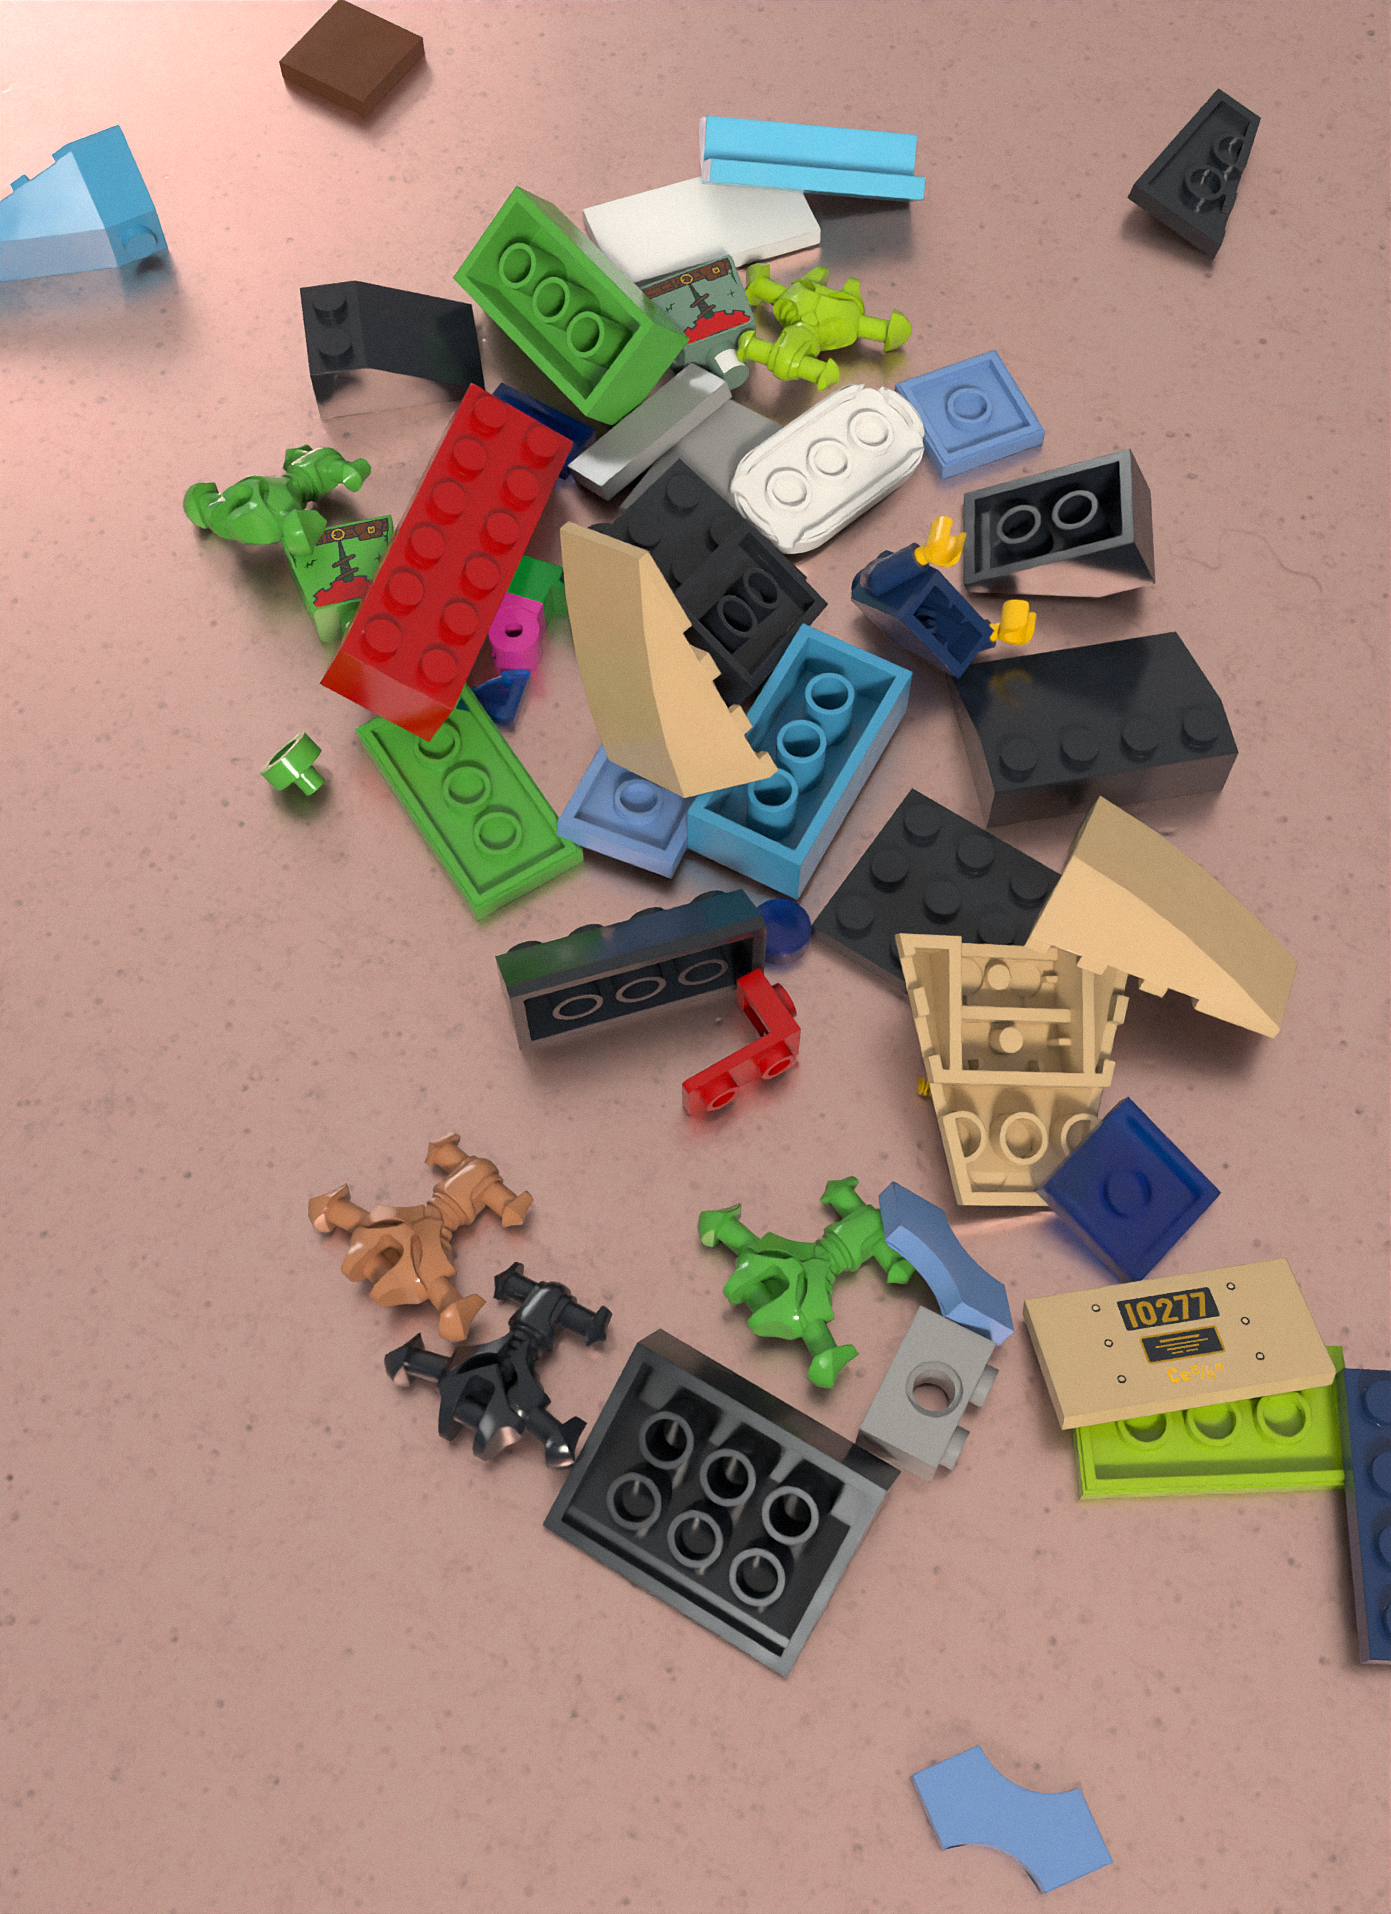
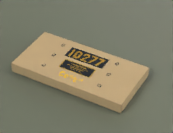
[1022,1257,1337,1430]

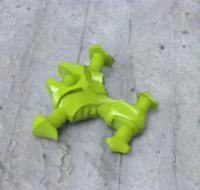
[736,263,912,391]

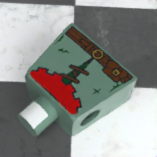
[639,254,756,390]

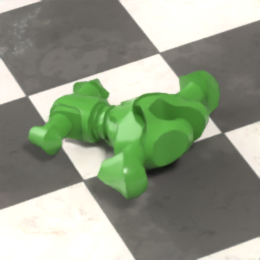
[183,444,371,556]
[697,1176,916,1389]

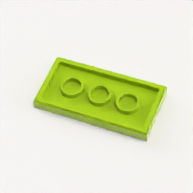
[1071,1345,1346,1500]

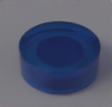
[757,899,811,965]

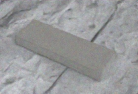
[567,363,732,501]

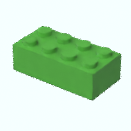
[453,185,690,426]

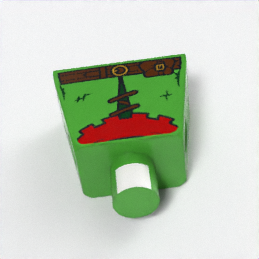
[281,514,395,643]

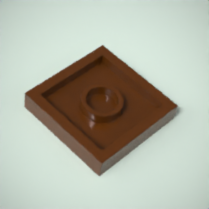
[279,0,425,118]

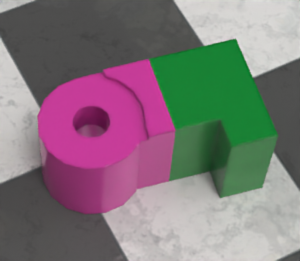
[488,555,569,676]

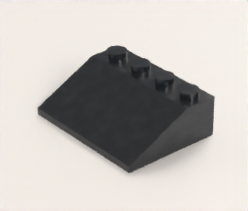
[945,631,1239,828]
[543,1328,902,1678]

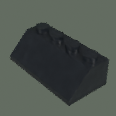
[495,889,767,1050]

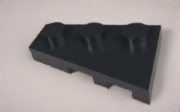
[1127,88,1261,259]

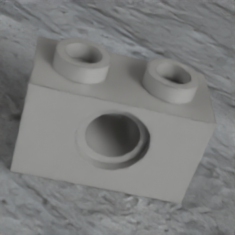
[855,1305,999,1482]

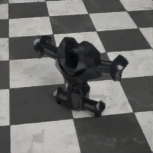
[384,1262,613,1471]

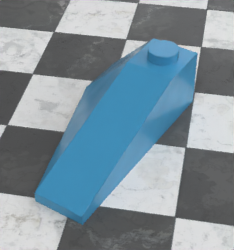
[0,124,168,282]

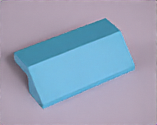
[699,116,926,202]

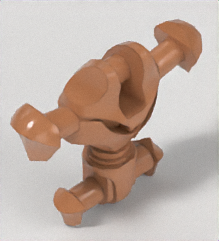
[308,1132,534,1342]

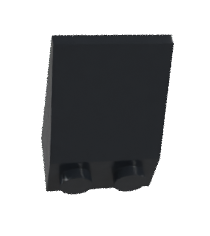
[300,280,486,420]
[964,449,1156,597]
[673,519,828,708]

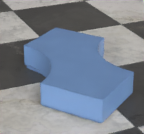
[878,1181,1015,1346]
[910,1745,1113,1894]

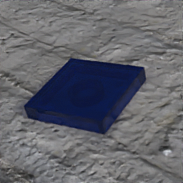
[1034,1097,1221,1283]

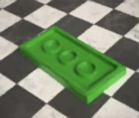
[355,683,584,921]

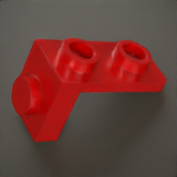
[682,968,801,1115]

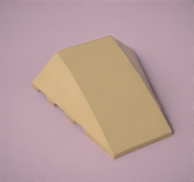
[560,521,778,798]
[1024,796,1298,1038]
[895,933,1129,1206]

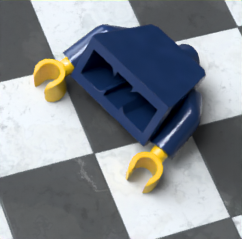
[851,516,1037,679]

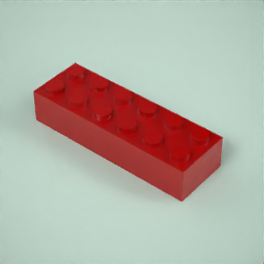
[320,383,574,742]

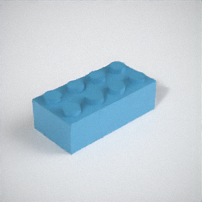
[687,623,913,900]

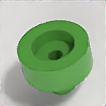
[260,731,325,796]

